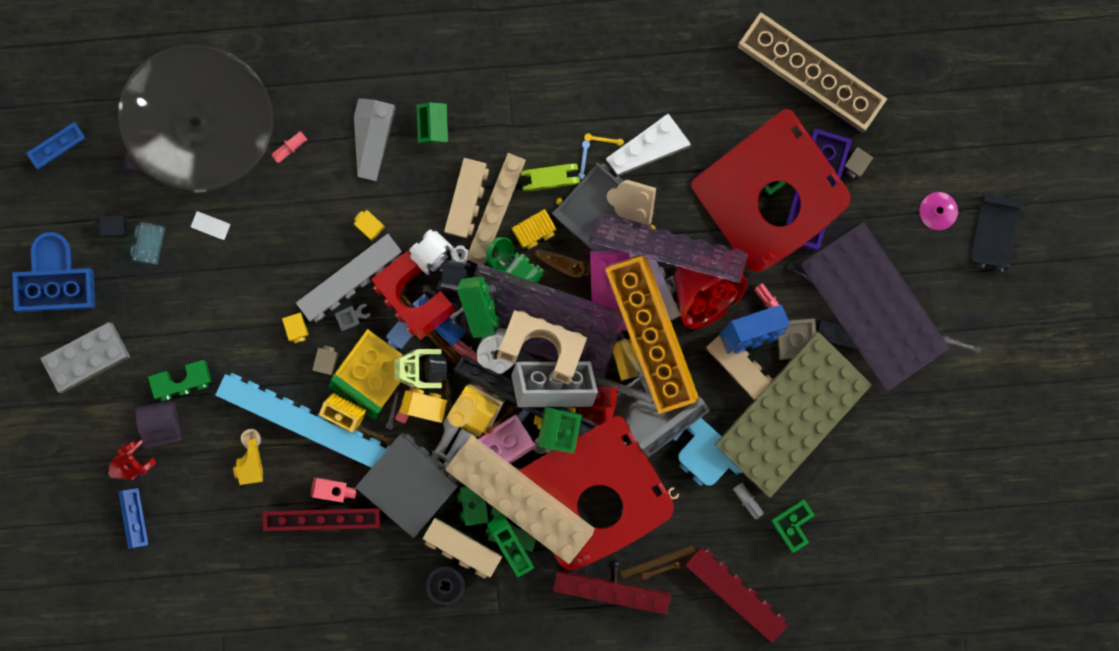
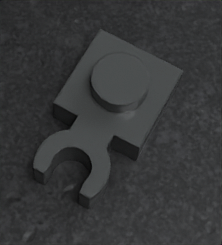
[335,304,371,332]

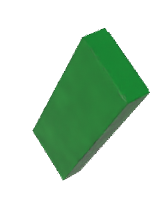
[329,374,382,419]

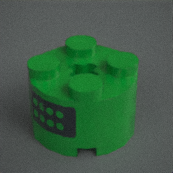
[499,252,545,295]

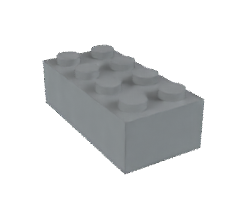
[40,322,130,393]
[511,362,598,407]

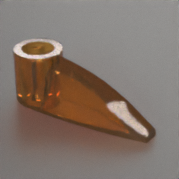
[534,250,590,278]

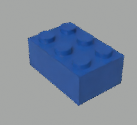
[719,305,790,355]

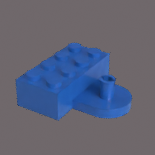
[13,232,95,313]

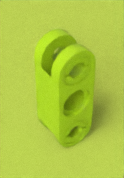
[521,164,580,191]

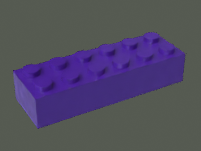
[785,129,852,252]

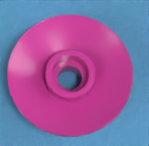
[919,192,958,230]

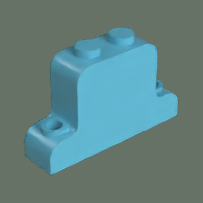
[678,418,743,486]

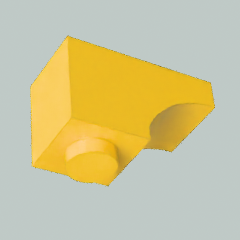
[233,439,263,485]

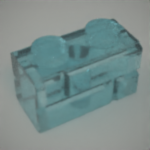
[130,222,165,265]

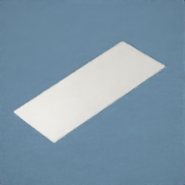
[191,211,230,240]

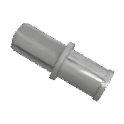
[733,482,764,519]

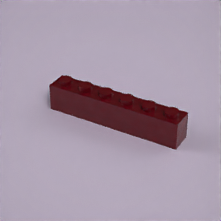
[263,508,381,531]
[685,548,787,643]
[553,570,671,615]

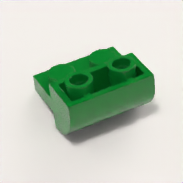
[537,407,582,454]

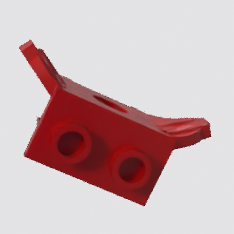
[108,440,155,480]

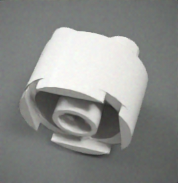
[409,229,453,275]
[477,328,513,374]

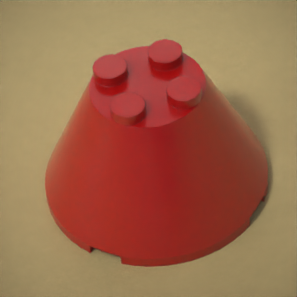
[673,253,747,329]

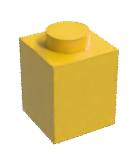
[354,210,385,241]
[282,313,309,343]

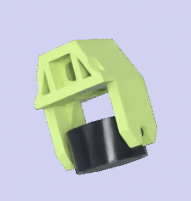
[394,349,447,388]

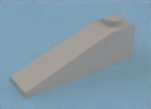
[354,98,396,181]

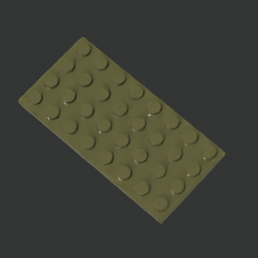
[714,332,872,498]

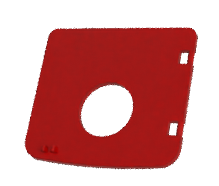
[691,109,850,271]
[518,416,674,570]

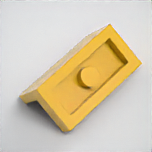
[611,339,643,381]

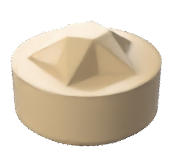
[241,429,261,449]

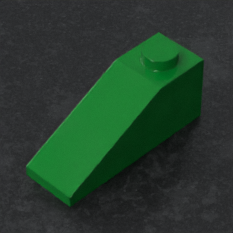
[487,514,534,577]

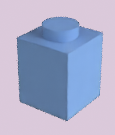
[386,321,412,350]

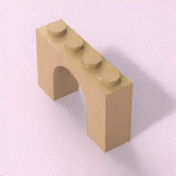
[497,310,587,385]

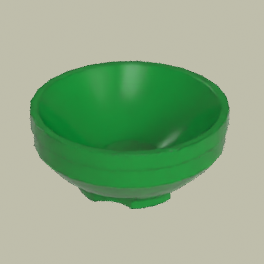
[485,237,514,272]

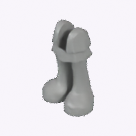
[430,418,477,469]

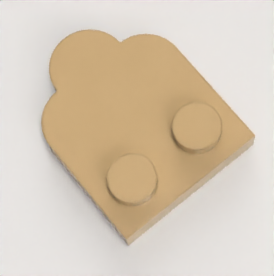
[607,180,656,225]

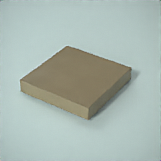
[778,319,816,360]

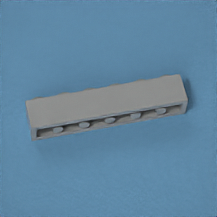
[296,234,403,322]

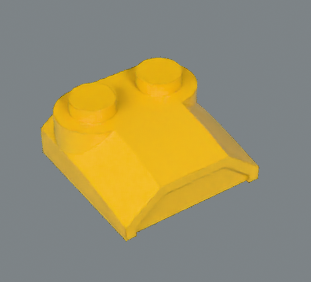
[446,385,499,437]

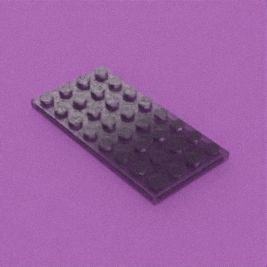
[588,214,748,283]
[800,222,950,391]
[460,263,624,377]

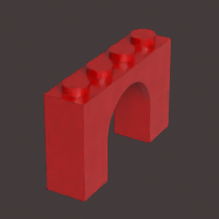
[371,251,456,340]

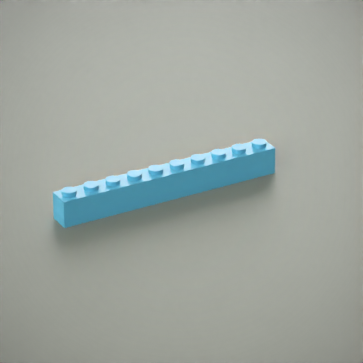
[216,373,390,468]

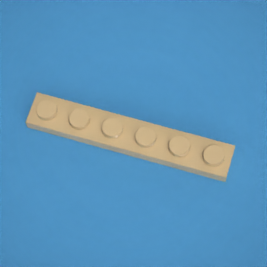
[466,153,526,267]

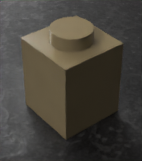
[843,147,873,179]
[313,346,338,376]

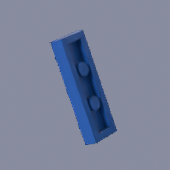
[27,122,86,170]
[410,294,466,346]
[118,488,148,549]

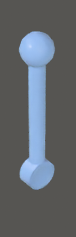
[578,141,590,180]

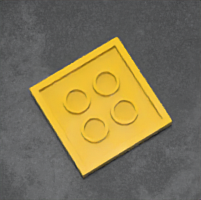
[334,329,407,408]

